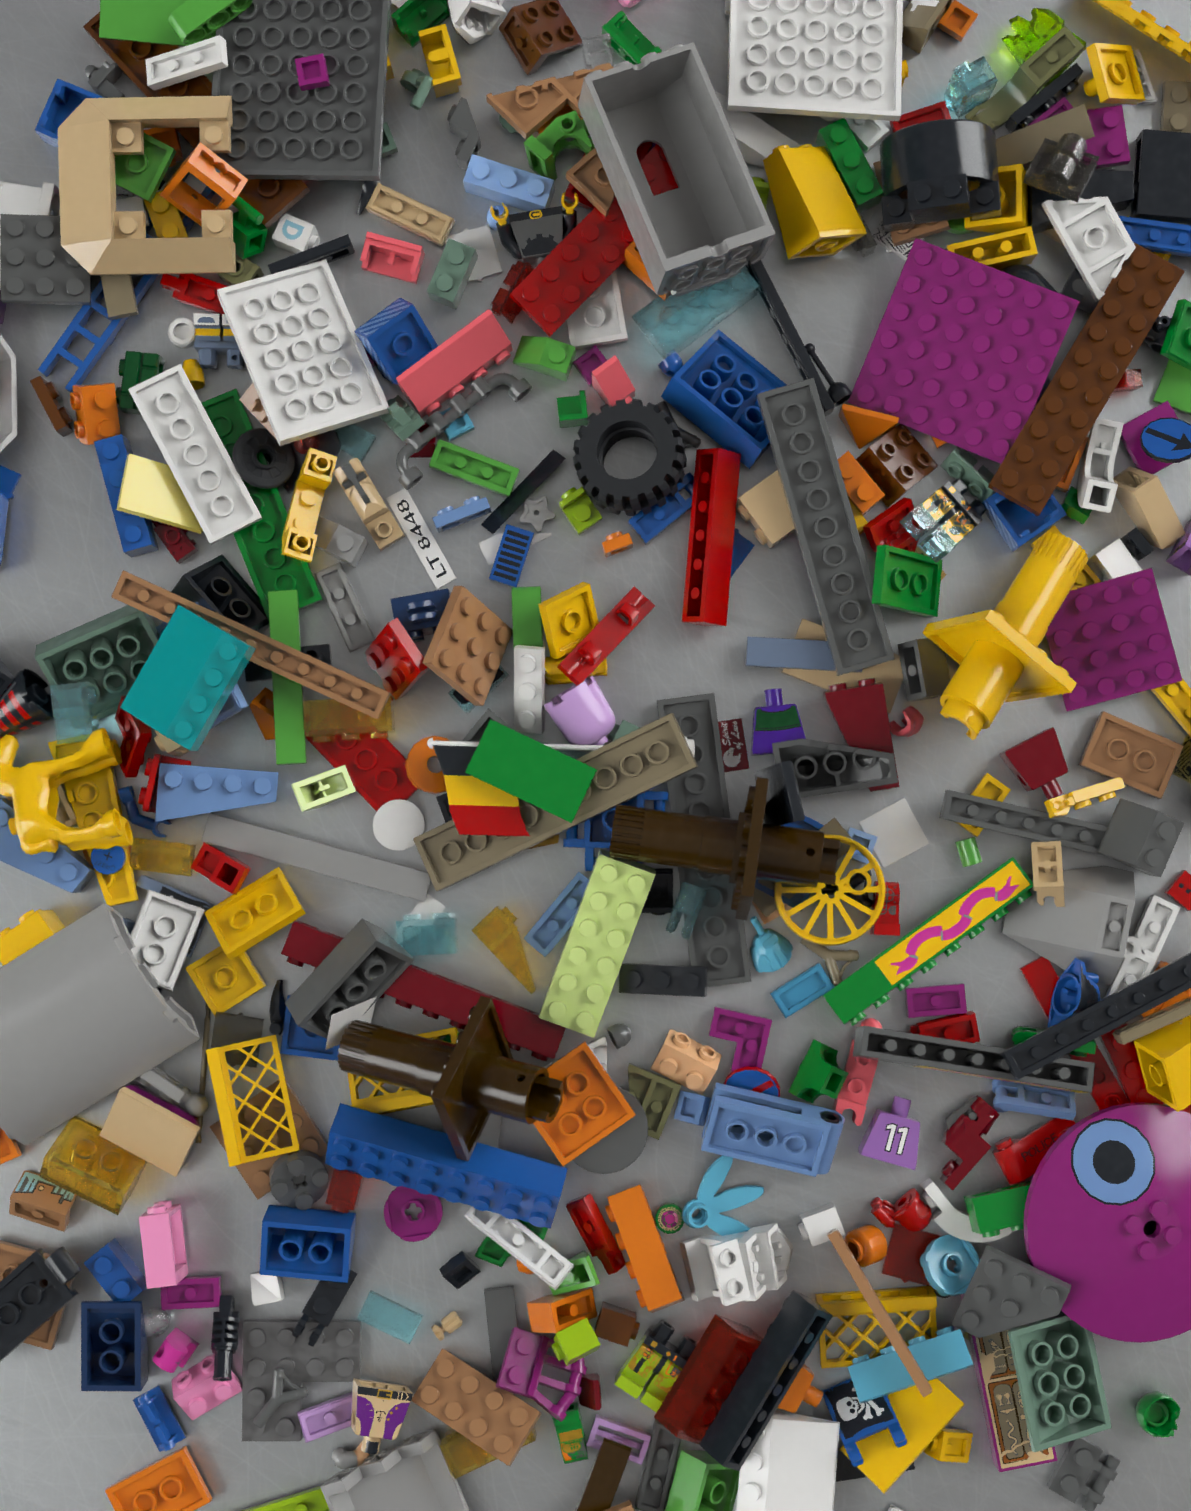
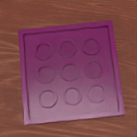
[1045,568,1183,712]

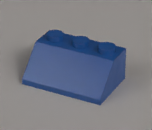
[260,1205,356,1283]

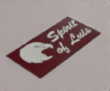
[718,718,749,772]

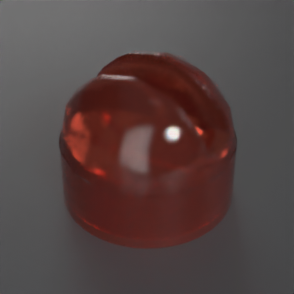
[294,435,319,455]

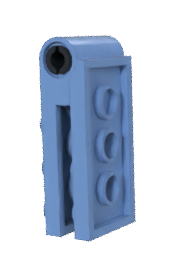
[701,1083,845,1177]

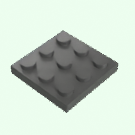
[0,214,91,305]

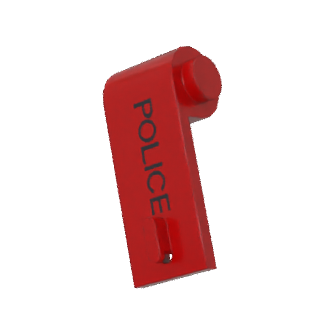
[992,1118,1076,1185]

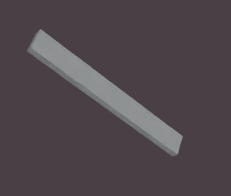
[201,813,431,902]

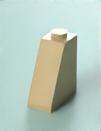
[1113,466,1186,549]

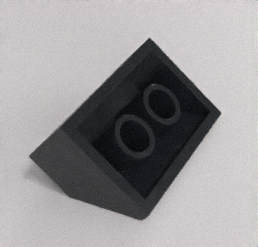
[171,554,270,633]

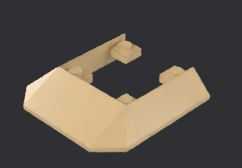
[58,96,236,275]

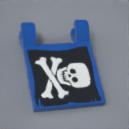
[823,1378,907,1467]

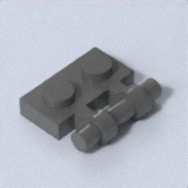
[1047,1438,1121,1511]

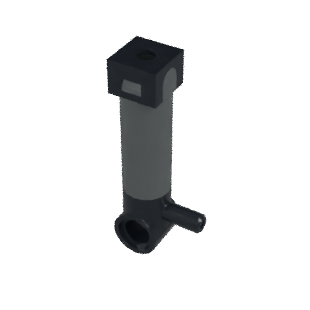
[1060,268,1172,356]

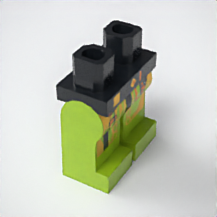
[614,1319,697,1416]

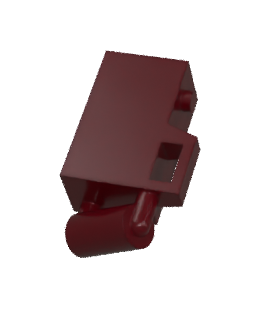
[151,520,198,564]

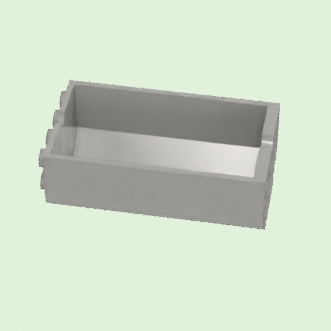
[578,42,776,296]

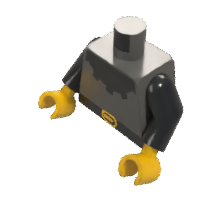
[490,192,578,267]

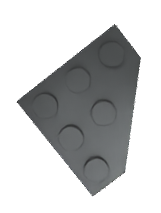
[951,1244,1071,1338]

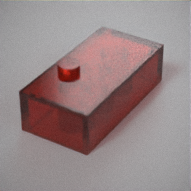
[654,1314,763,1444]

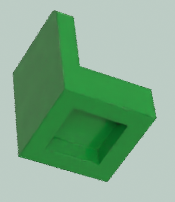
[557,390,588,428]

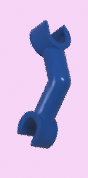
[118,786,172,838]

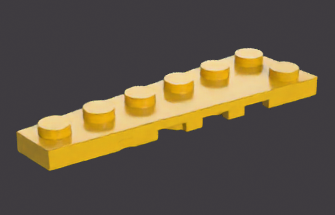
[1092,0,1191,64]
[48,733,139,907]

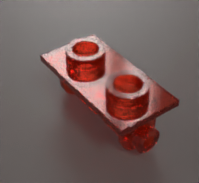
[490,261,534,324]

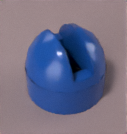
[658,352,683,378]

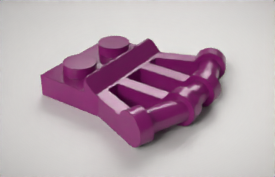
[496,1327,587,1422]

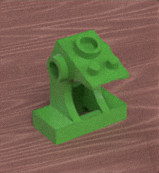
[524,110,595,181]

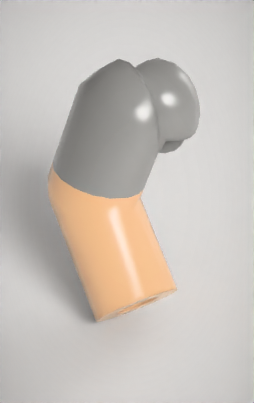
[332,1441,370,1469]

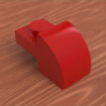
[190,842,251,895]

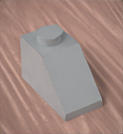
[314,516,369,568]

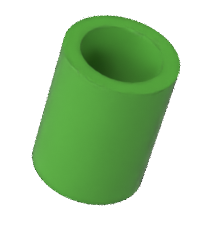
[955,837,982,867]

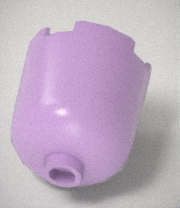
[544,675,615,745]

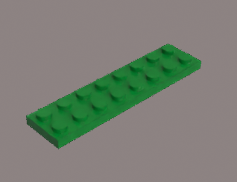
[201,389,324,621]

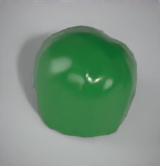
[1135,1391,1180,1438]

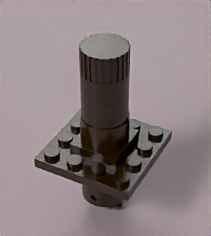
[609,777,840,921]
[338,996,563,1162]

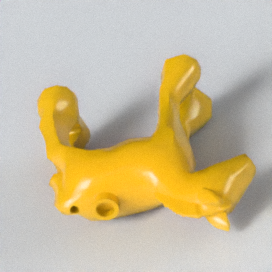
[0,728,133,855]

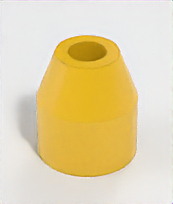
[182,359,205,390]

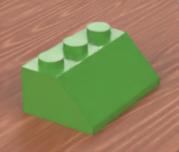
[665,1450,740,1511]

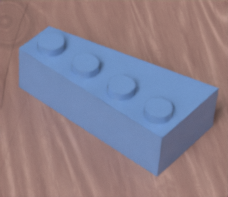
[155,763,279,822]
[0,798,95,893]

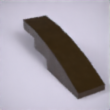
[575,1437,632,1511]

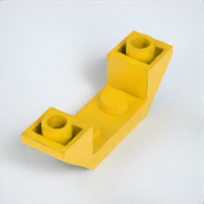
[282,447,337,563]

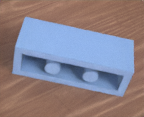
[463,154,555,212]

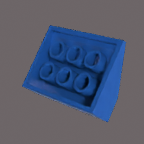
[661,329,787,469]

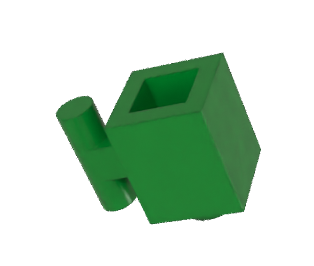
[232,196,268,259]

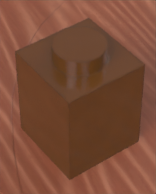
[594,1301,640,1347]

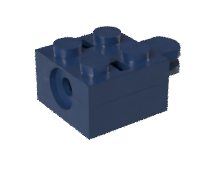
[390,588,451,643]

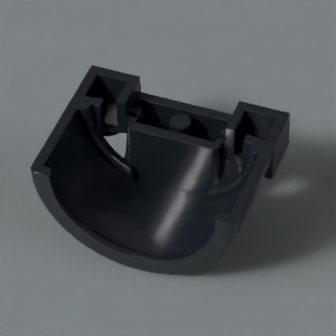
[879,119,1002,232]

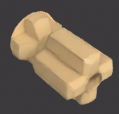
[431,1311,462,1341]

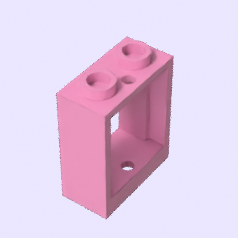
[139,1200,188,1289]

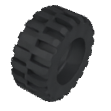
[573,399,687,516]

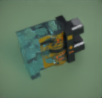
[899,479,986,563]

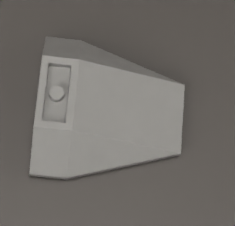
[1001,866,1135,986]

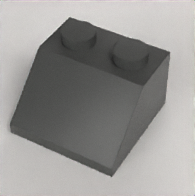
[1097,798,1184,877]

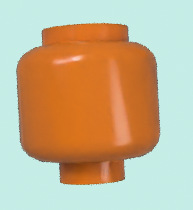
[845,1225,888,1267]

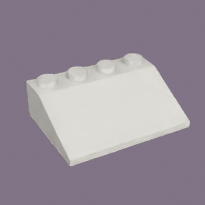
[736,1410,840,1511]

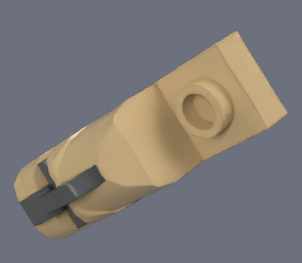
[333,458,405,551]

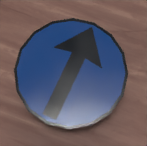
[1140,418,1191,463]

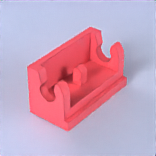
[360,231,425,284]

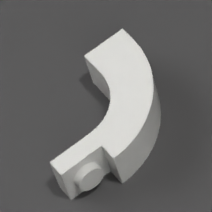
[1077,417,1124,513]
[920,1178,1014,1243]

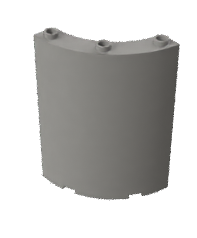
[0,903,200,1146]

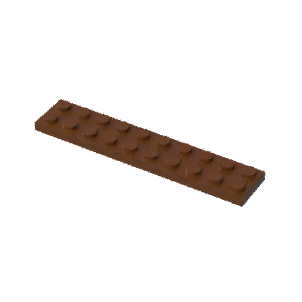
[83,12,310,229]
[988,242,1185,516]

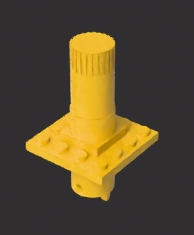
[922,532,1088,740]

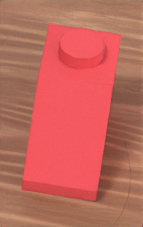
[592,355,635,408]

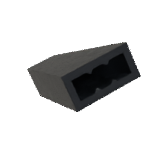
[1028,169,1138,234]

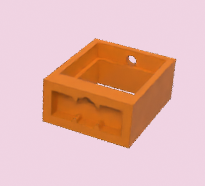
[160,142,248,227]

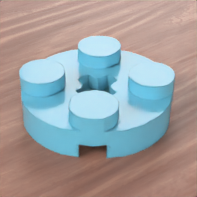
[920,1235,980,1296]

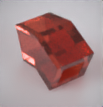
[1113,369,1143,393]

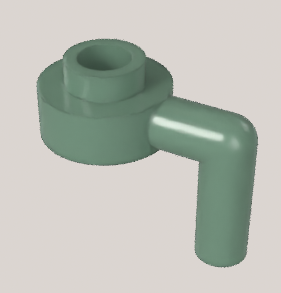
[400,68,433,110]

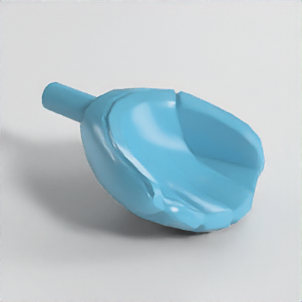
[750,916,793,973]

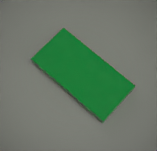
[465,719,597,823]

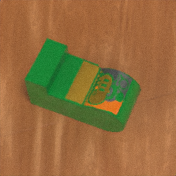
[552,1402,588,1464]

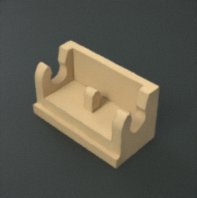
[1031,841,1065,907]

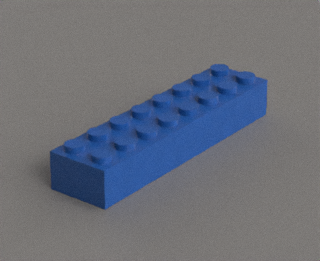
[325,1103,568,1229]

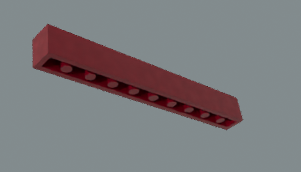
[281,920,566,1062]

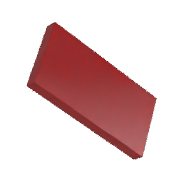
[306,703,418,812]

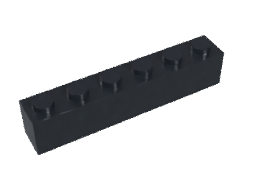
[699,1290,833,1471]

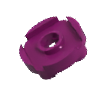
[384,1186,443,1242]

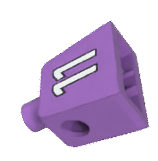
[858,1096,920,1170]

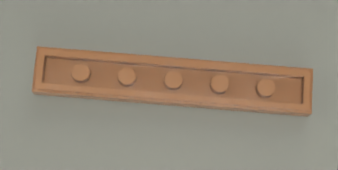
[827,1229,933,1397]

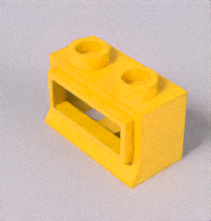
[418,24,462,98]

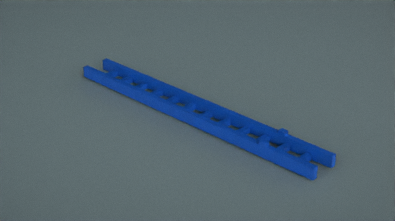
[38,149,216,393]

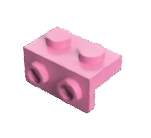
[171,1354,242,1421]

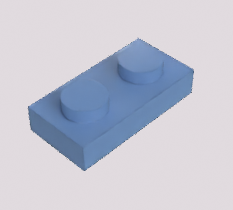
[432,496,492,533]

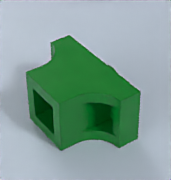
[788,1039,848,1103]

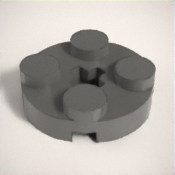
[269,1150,329,1210]

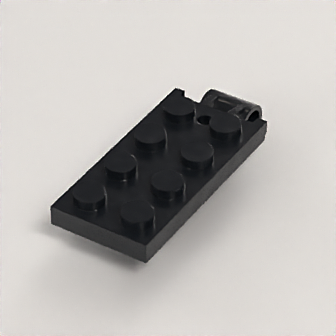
[0,1246,82,1362]

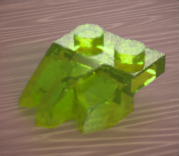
[1002,8,1086,87]

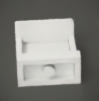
[679,1234,751,1306]

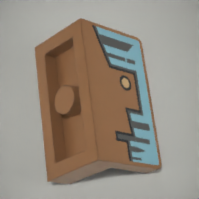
[9,1170,79,1232]

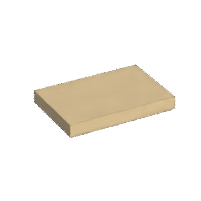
[99,1086,201,1177]

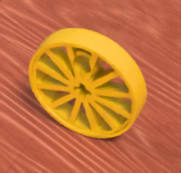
[774,834,886,946]

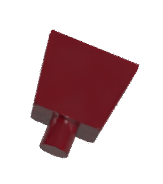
[999,727,1068,800]

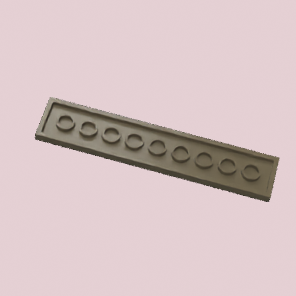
[413,713,698,892]

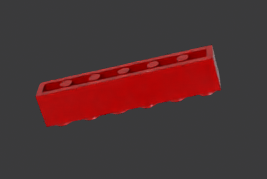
[682,448,741,626]

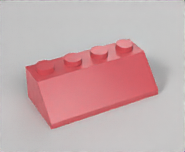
[396,309,513,418]

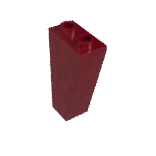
[823,678,899,792]

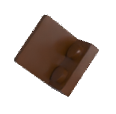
[499,0,583,75]
[856,424,938,508]

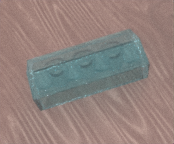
[632,267,759,360]

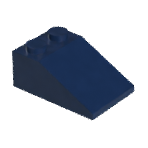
[81,1301,148,1391]

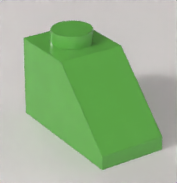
[513,336,576,382]

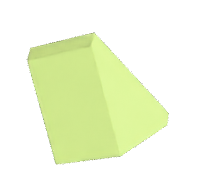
[291,765,356,812]

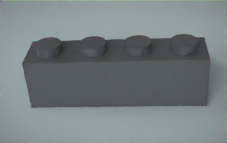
[285,918,414,1039]

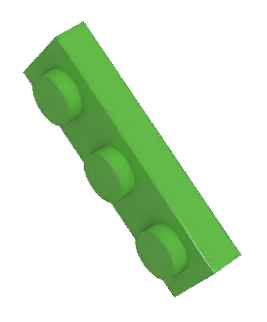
[429,439,520,498]

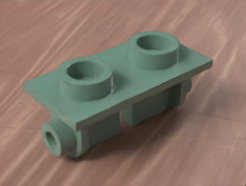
[940,447,994,502]

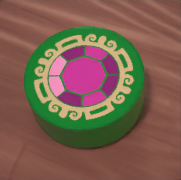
[655,1203,684,1234]

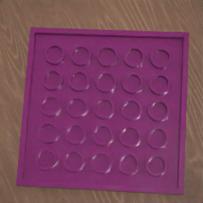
[848,238,1080,464]

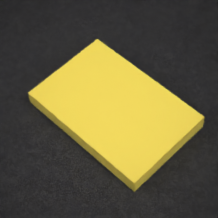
[116,453,203,534]

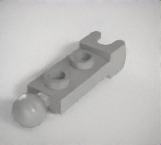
[136,1066,208,1116]

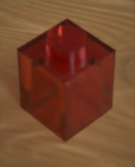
[325,1168,364,1213]

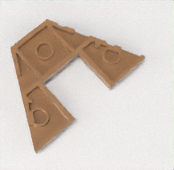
[486,63,615,217]

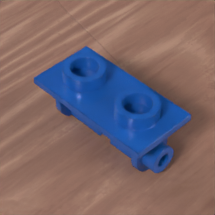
[133,1385,186,1452]

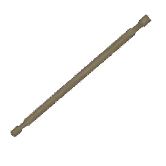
[195,1003,210,1143]

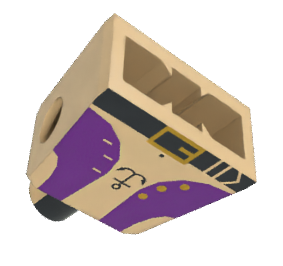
[351,1378,413,1454]

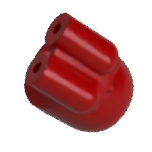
[870,1188,932,1232]

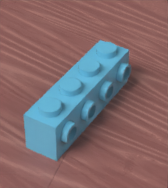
[848,1326,973,1404]

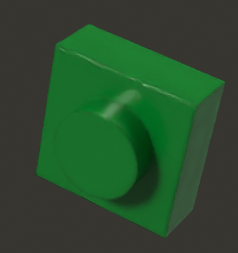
[1061,486,1092,524]

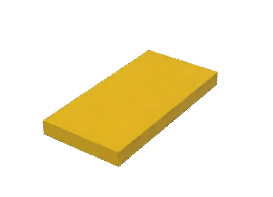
[840,1378,965,1494]

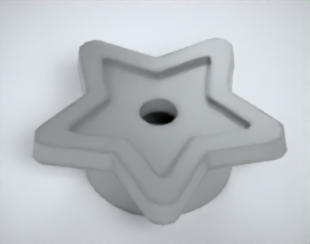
[519,496,556,532]

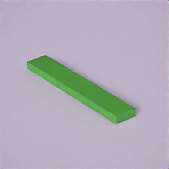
[268,590,307,765]

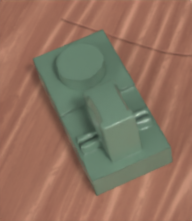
[379,395,425,441]

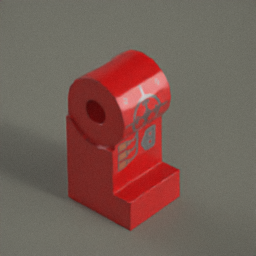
[870,881,900,936]

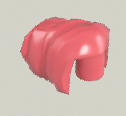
[889,706,924,737]

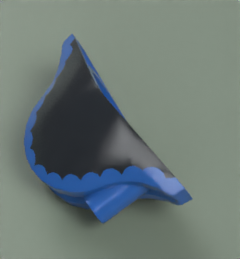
[1048,958,1100,1028]

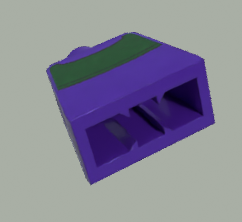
[750,688,806,756]

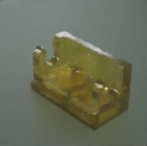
[130,838,196,877]

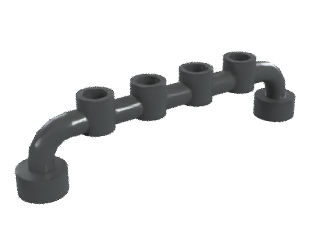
[396,373,532,490]

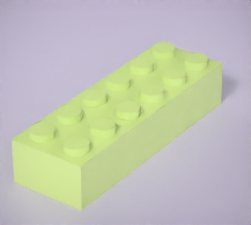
[539,848,656,1038]

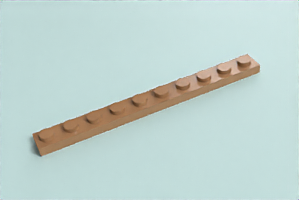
[111,570,391,720]

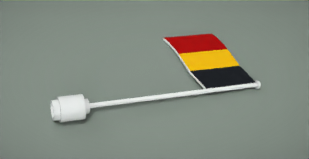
[427,736,695,836]

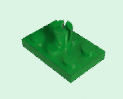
[872,545,943,617]

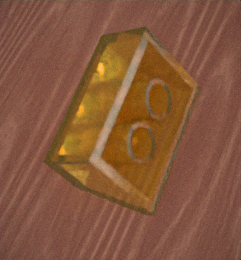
[39,1116,147,1215]

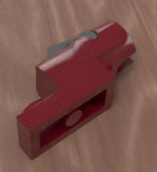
[939,1095,1000,1191]

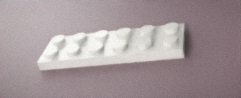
[128,364,262,545]

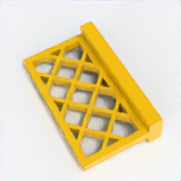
[347,1027,458,1115]
[206,1035,300,1167]
[815,1286,937,1369]

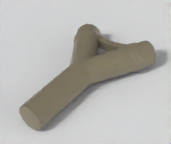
[800,939,859,986]

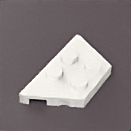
[1041,196,1136,302]

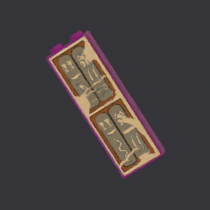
[960,1293,1058,1472]

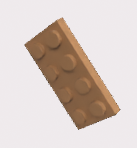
[411,1348,542,1466]

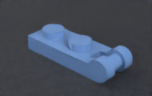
[992,1079,1076,1121]

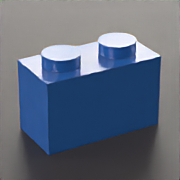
[84,1238,147,1301]

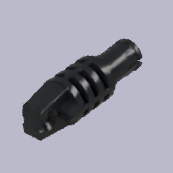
[211,1295,240,1381]

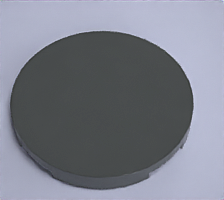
[573,1086,648,1174]

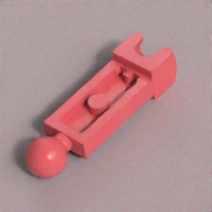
[832,1018,882,1126]

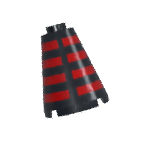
[0,669,60,739]

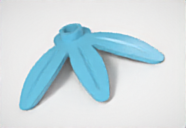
[682,1155,764,1236]

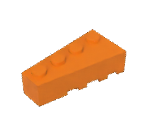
[605,1185,685,1313]

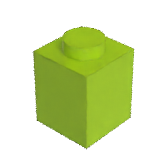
[552,1318,601,1366]

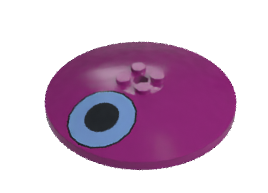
[1024,1102,1191,1343]

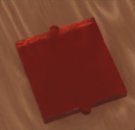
[881,1223,941,1286]

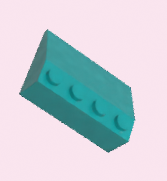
[120,605,256,751]

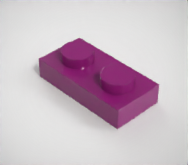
[905,983,967,1018]
[160,1275,222,1310]

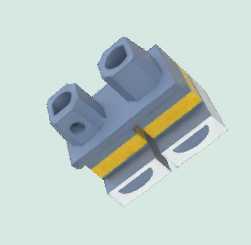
[193,313,245,369]

